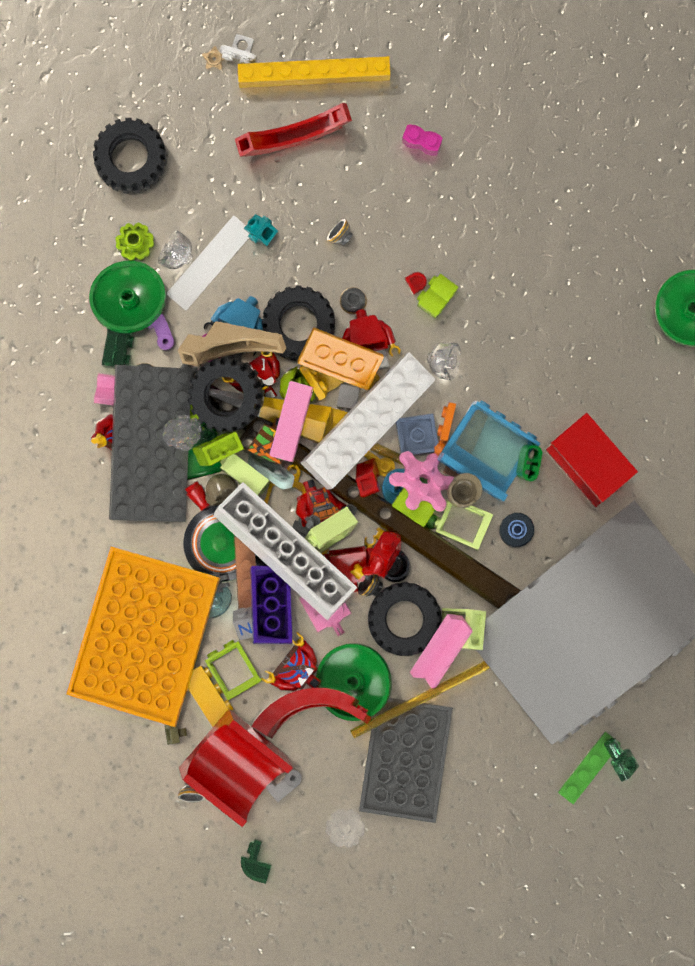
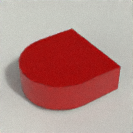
[404,272,427,295]

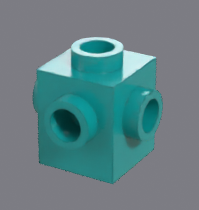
[244,214,278,246]

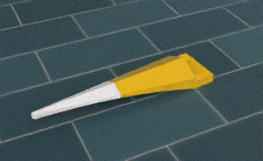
[209,388,348,444]

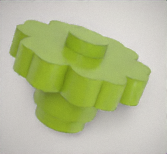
[115,222,154,261]

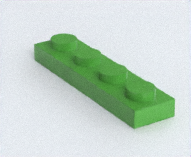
[558,732,621,804]

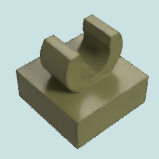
[164,725,187,745]

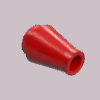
[185,481,210,510]

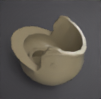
[447,473,482,508]
[205,474,237,506]

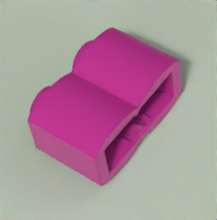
[402,124,443,156]

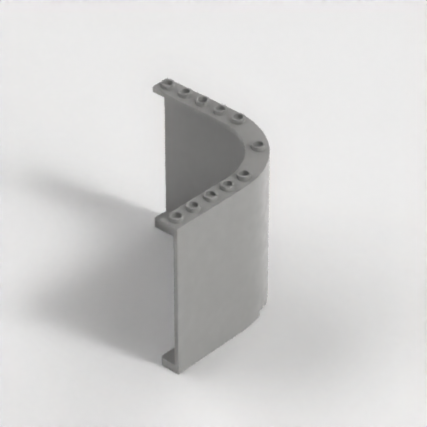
[477,500,695,744]

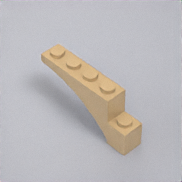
[178,321,286,367]

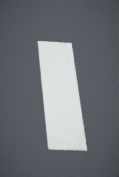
[166,215,249,311]

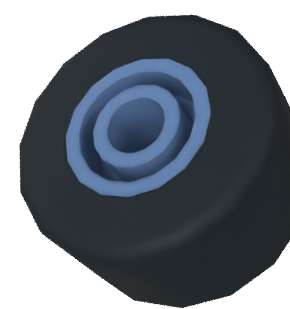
[499,512,534,548]

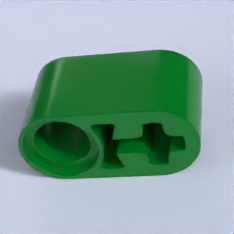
[516,444,542,481]

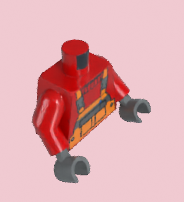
[296,479,357,528]

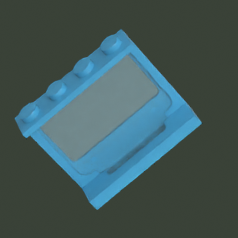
[437,400,540,501]

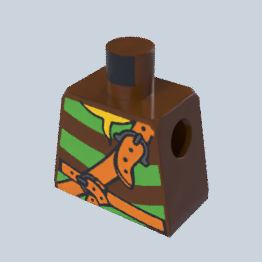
[247,417,283,466]

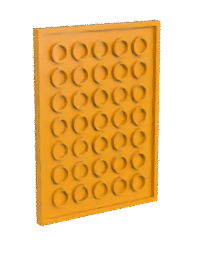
[66,547,220,727]

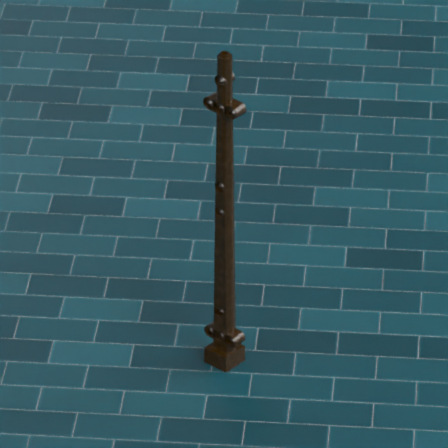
[209,384,522,609]

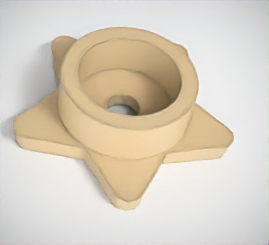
[202,46,224,70]

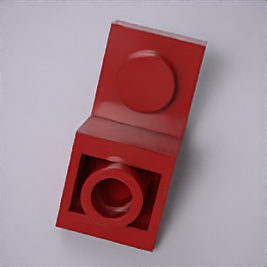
[356,458,381,497]

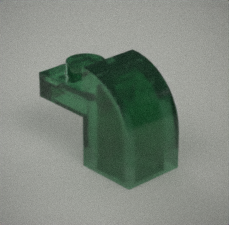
[241,839,272,884]

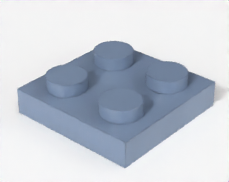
[395,414,438,456]

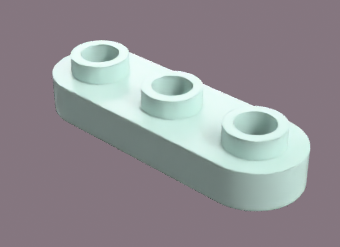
[248,453,294,489]

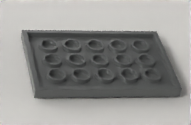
[359,698,453,823]

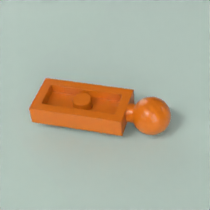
[434,402,456,456]

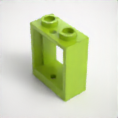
[192,431,244,466]
[205,640,262,701]

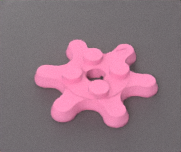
[389,451,454,512]

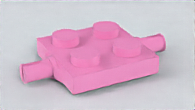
[299,597,352,636]

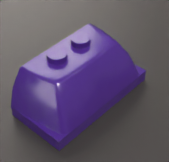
[250,566,293,644]

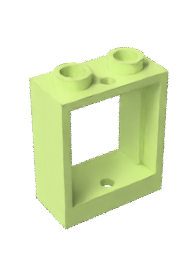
[220,454,270,497]
[434,499,493,551]
[305,507,358,553]
[441,608,486,650]

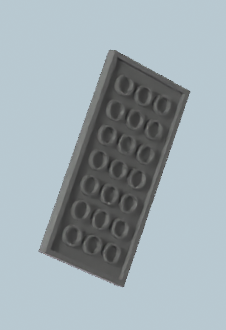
[109,365,192,522]

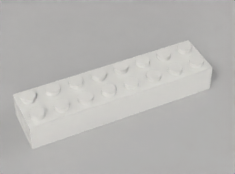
[300,352,436,490]
[214,482,357,620]

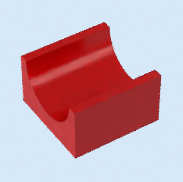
[545,412,638,508]
[179,709,293,827]

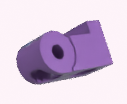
[148,314,175,351]

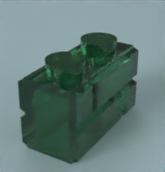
[101,329,134,369]

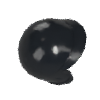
[385,550,411,582]

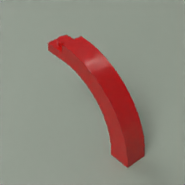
[235,103,352,157]
[251,688,371,739]

